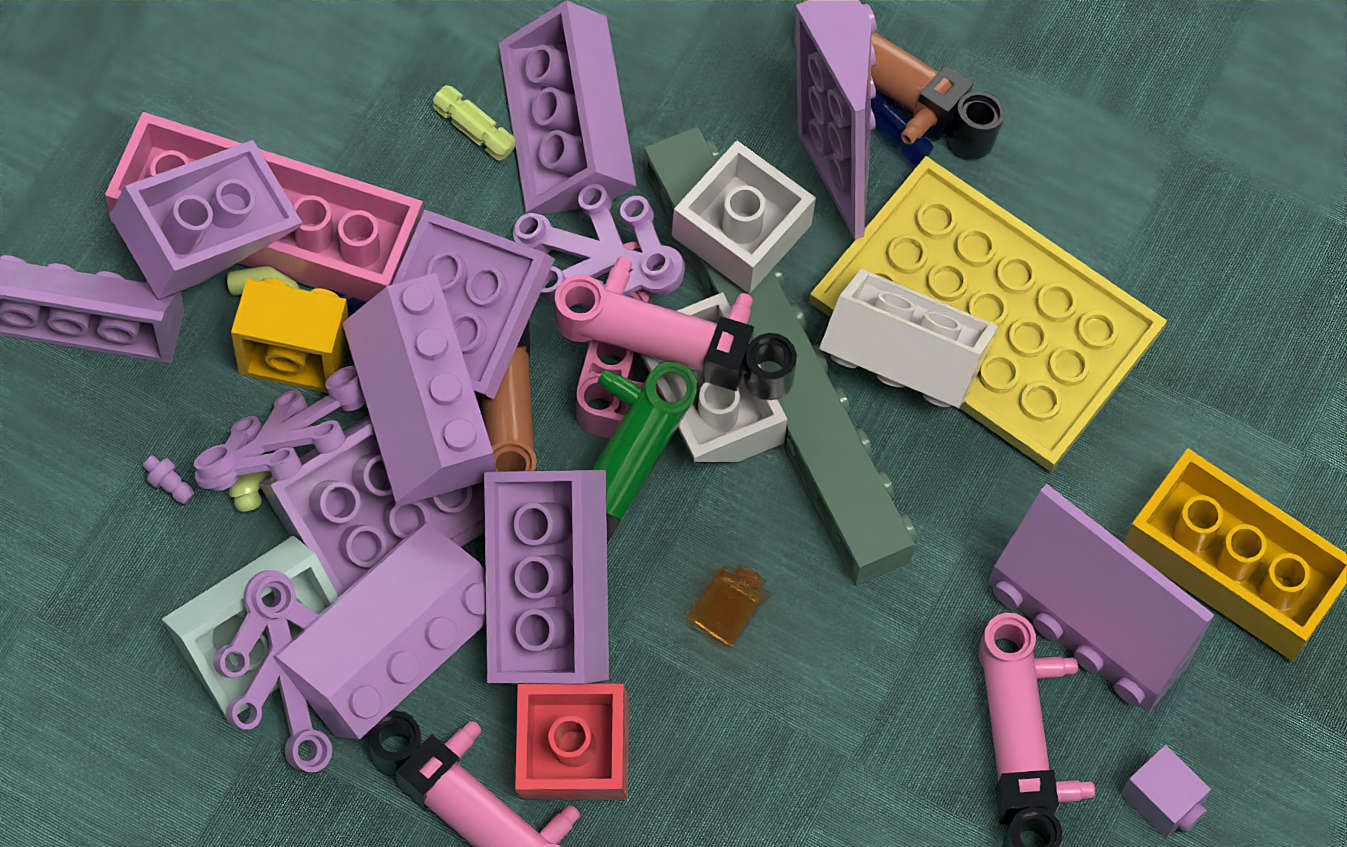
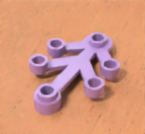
[513,184,685,312]
[194,365,366,491]
[213,570,332,772]

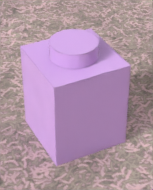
[1121,745,1211,839]

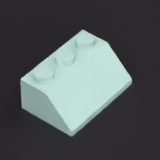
[162,536,339,718]

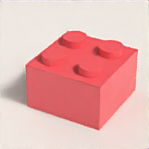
[515,684,629,800]

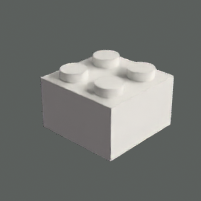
[671,141,816,294]

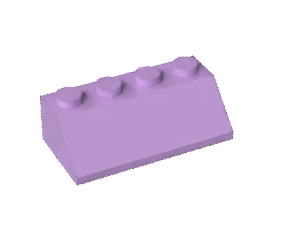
[499,0,636,214]
[0,255,185,364]
[342,272,496,507]
[484,470,609,684]
[273,522,486,740]

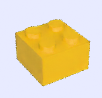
[231,278,349,394]

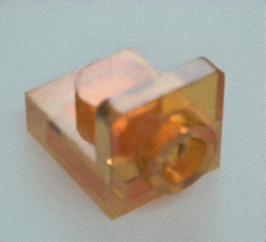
[687,563,772,647]

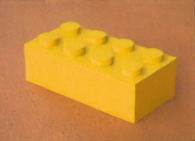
[1123,448,1347,662]

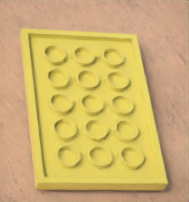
[809,156,1167,472]

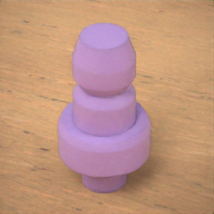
[143,455,195,505]

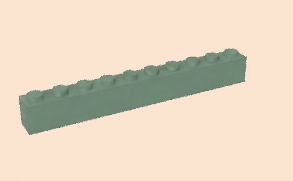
[643,126,917,586]

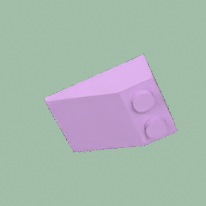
[109,140,303,299]

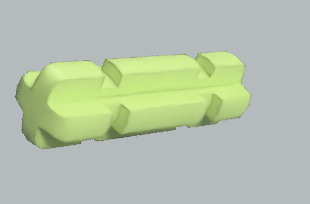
[433,85,516,161]

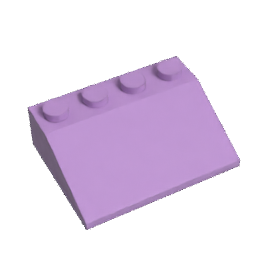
[796,0,877,240]
[258,415,485,597]
[988,484,1214,712]

